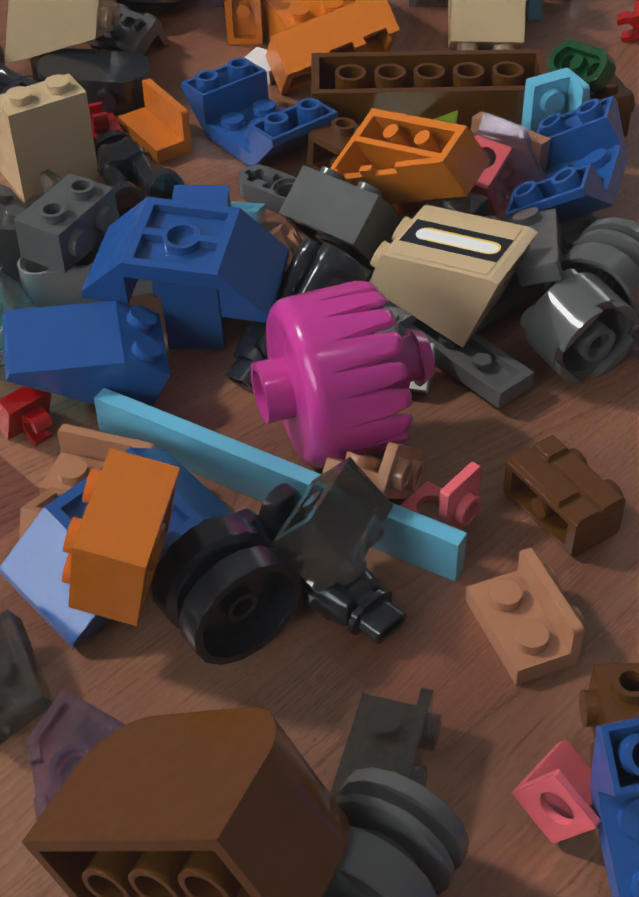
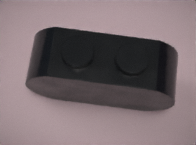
[37,48,152,116]

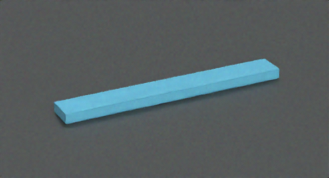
[94,388,467,582]

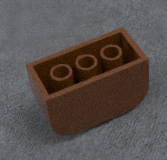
[22,707,350,897]

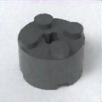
[520,268,639,385]

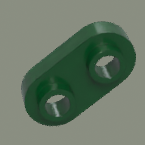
[547,40,616,92]

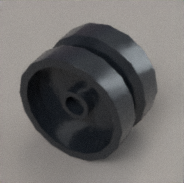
[151,514,302,665]

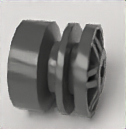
[545,217,639,327]
[322,767,469,897]

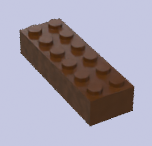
[311,49,548,131]

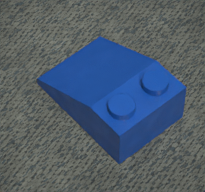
[2,301,171,407]

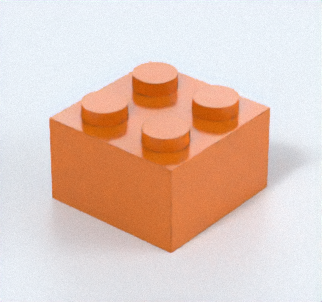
[61,448,180,626]

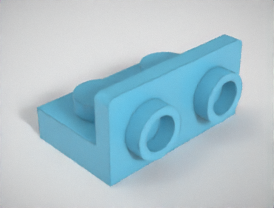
[521,67,590,132]

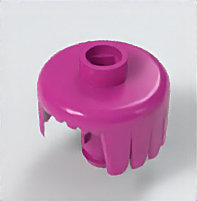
[251,281,435,469]

